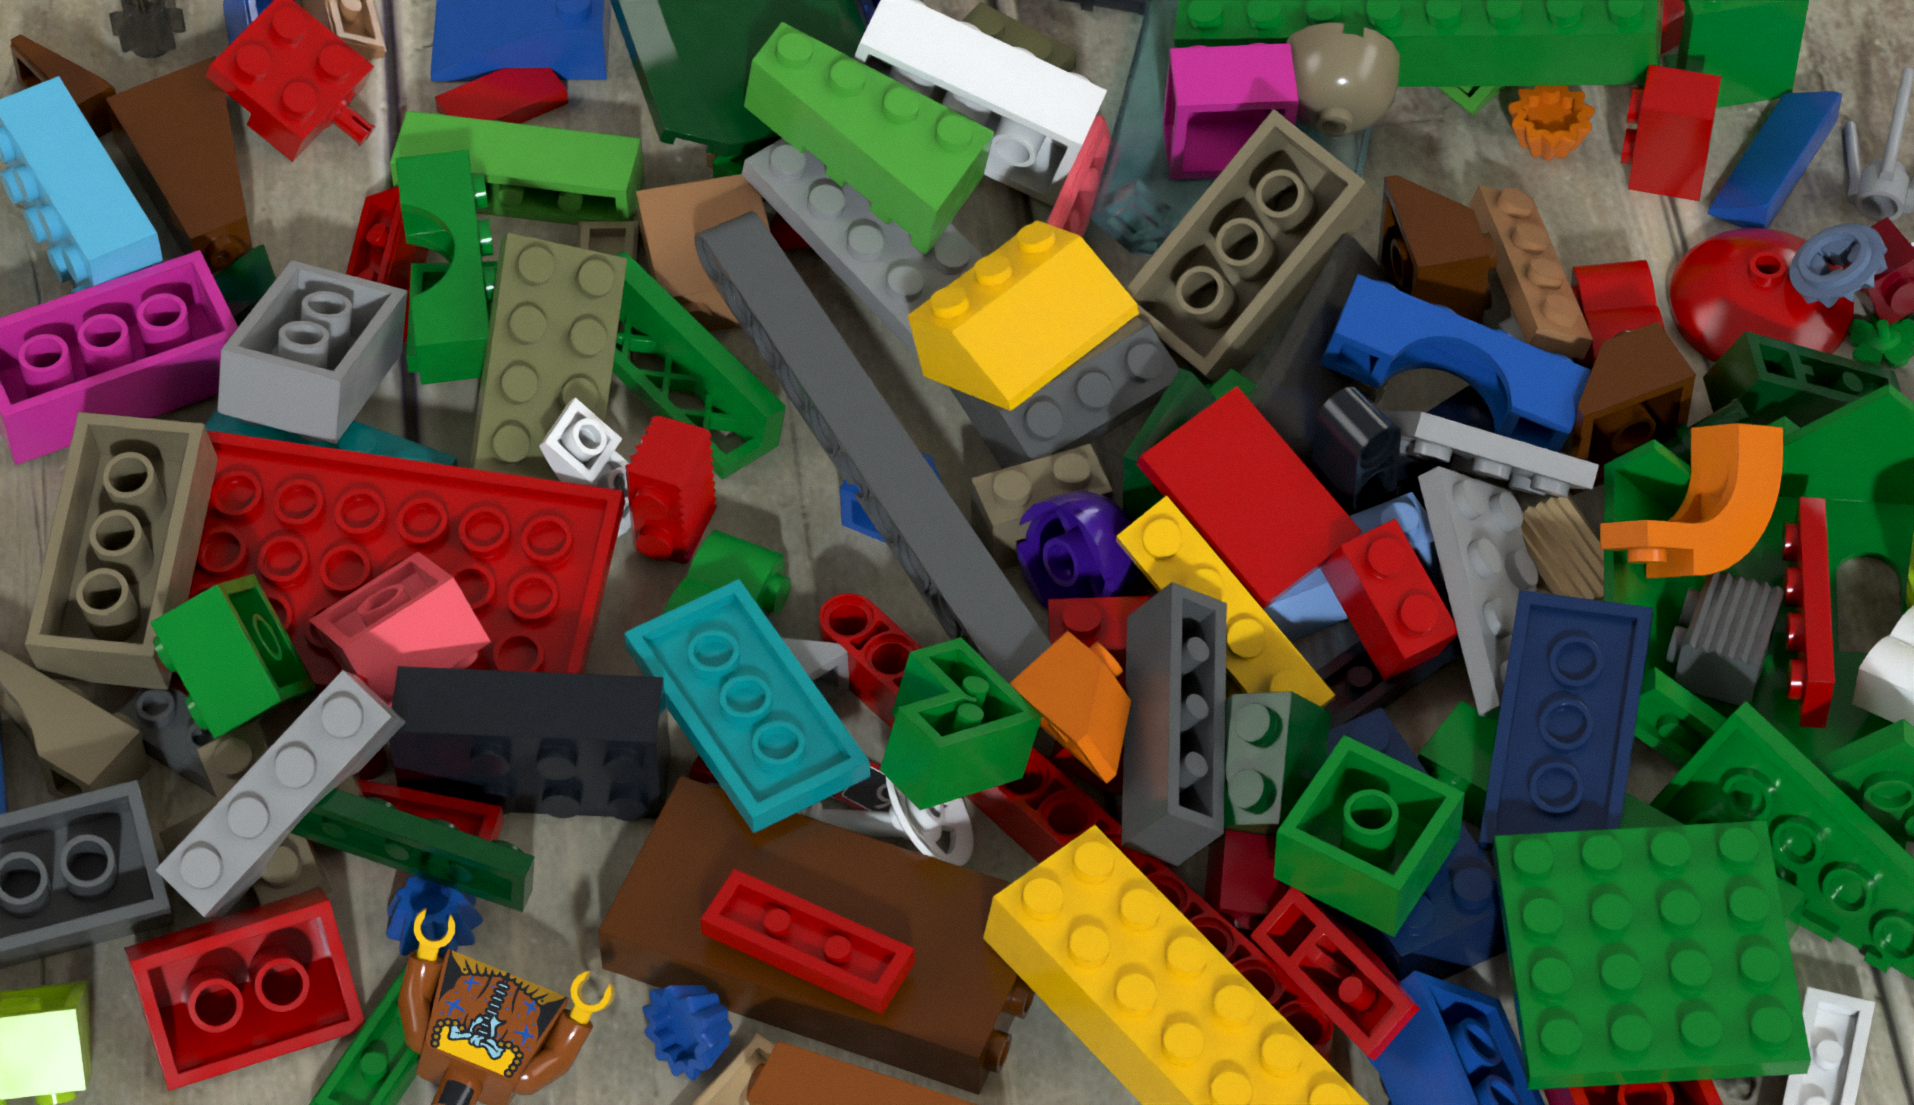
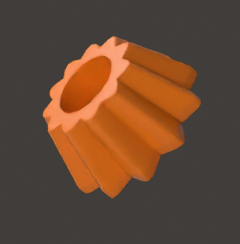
[1508,86,1595,161]

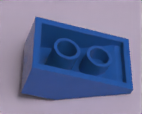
[430,0,611,81]

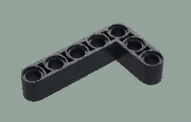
[1311,385,1495,516]

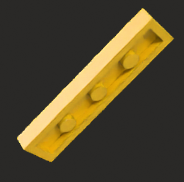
[1116,495,1335,708]

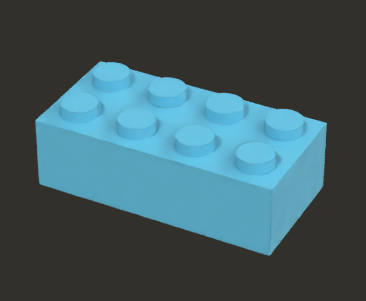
[0,76,163,294]

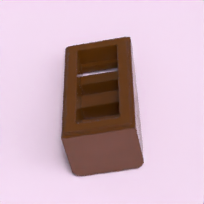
[10,34,116,139]

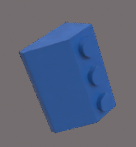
[1366,971,1545,1105]

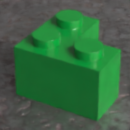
[880,637,1043,810]

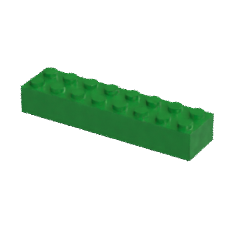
[1173,0,1664,87]

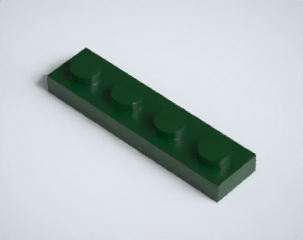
[290,788,535,912]

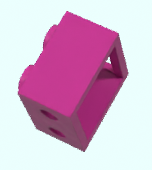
[1162,43,1299,180]

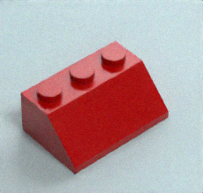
[124,887,365,1091]

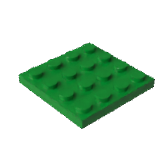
[1492,820,1811,1090]

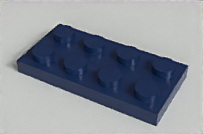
[1479,590,1653,851]

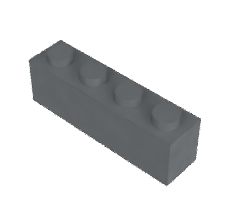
[1121,582,1227,866]

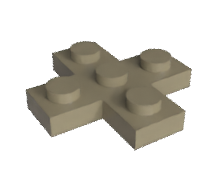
[159,720,365,905]

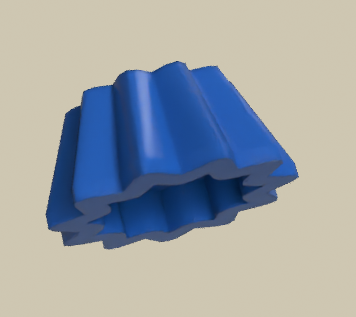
[386,876,483,957]
[642,985,733,1081]

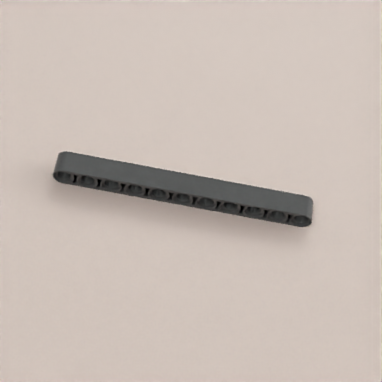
[694,211,1052,683]

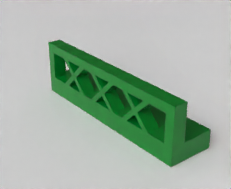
[612,251,786,480]

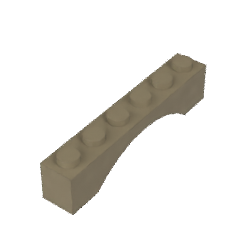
[0,649,149,799]

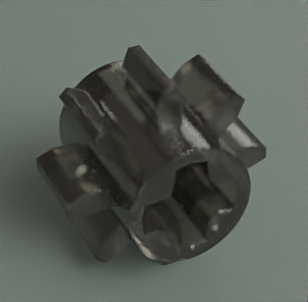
[109,0,186,58]

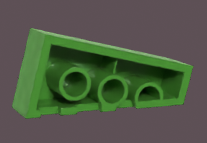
[744,22,994,256]

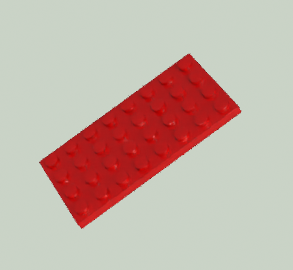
[175,430,625,694]

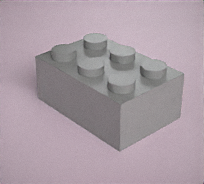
[217,260,407,444]

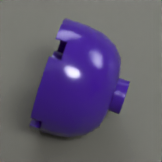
[1017,490,1140,610]

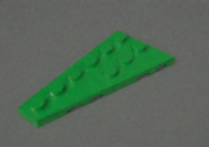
[1649,701,1914,979]

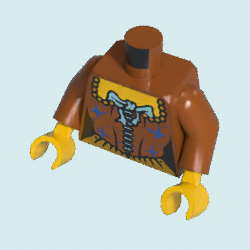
[398,908,616,1105]

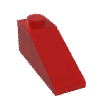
[1250,887,1420,1061]

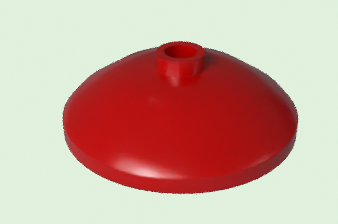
[1669,228,1854,363]

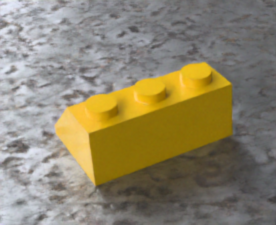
[907,220,1139,411]

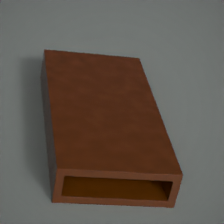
[598,776,1035,1095]

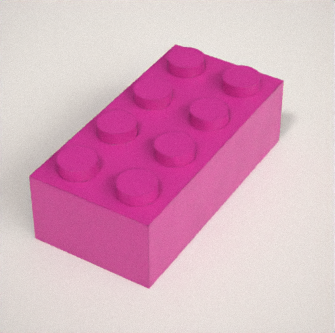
[0,250,238,465]

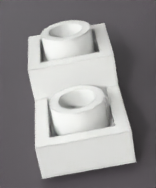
[539,397,631,537]

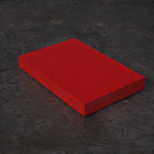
[1136,386,1362,610]

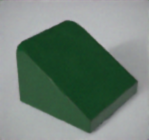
[214,244,276,327]

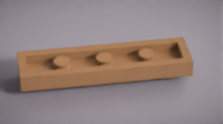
[1469,185,1593,359]

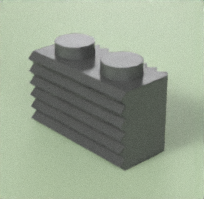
[1665,572,1784,707]

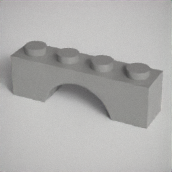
[155,670,405,919]

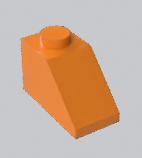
[1009,631,1131,784]

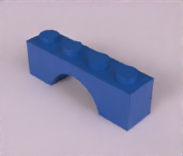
[1320,274,1592,453]

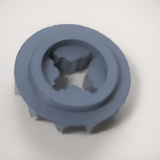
[1789,223,1888,308]

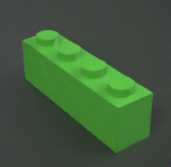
[390,111,645,225]

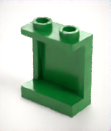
[1662,0,1809,108]

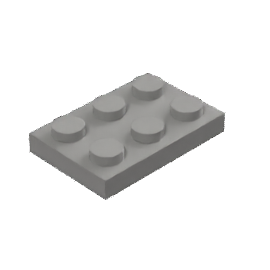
[1381,411,1599,498]

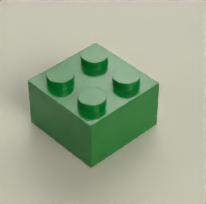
[150,574,317,739]
[1273,735,1465,937]

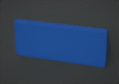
[1708,91,1842,229]

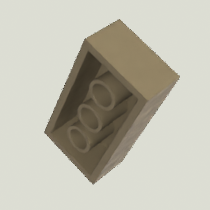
[1125,109,1382,384]
[24,412,218,690]

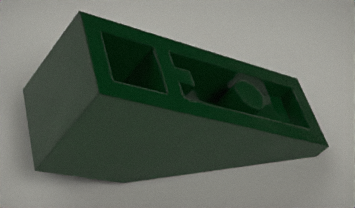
[1703,331,1901,428]

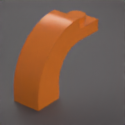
[1600,423,1783,579]

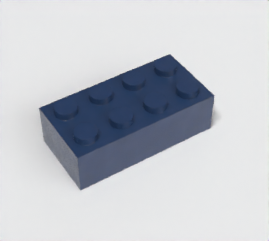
[1327,708,1507,982]

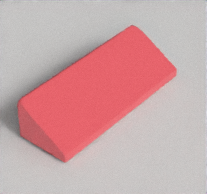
[1045,115,1117,238]

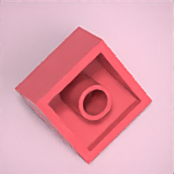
[309,552,491,708]

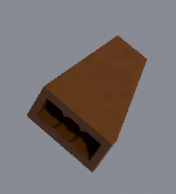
[105,56,253,274]

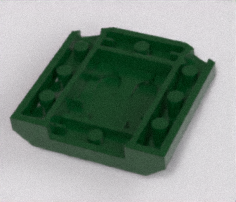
[610,0,865,157]

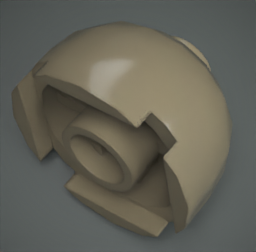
[1286,22,1400,137]

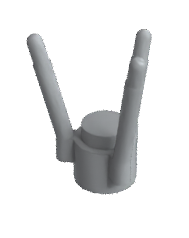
[1844,67,1914,222]

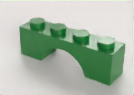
[396,149,496,385]

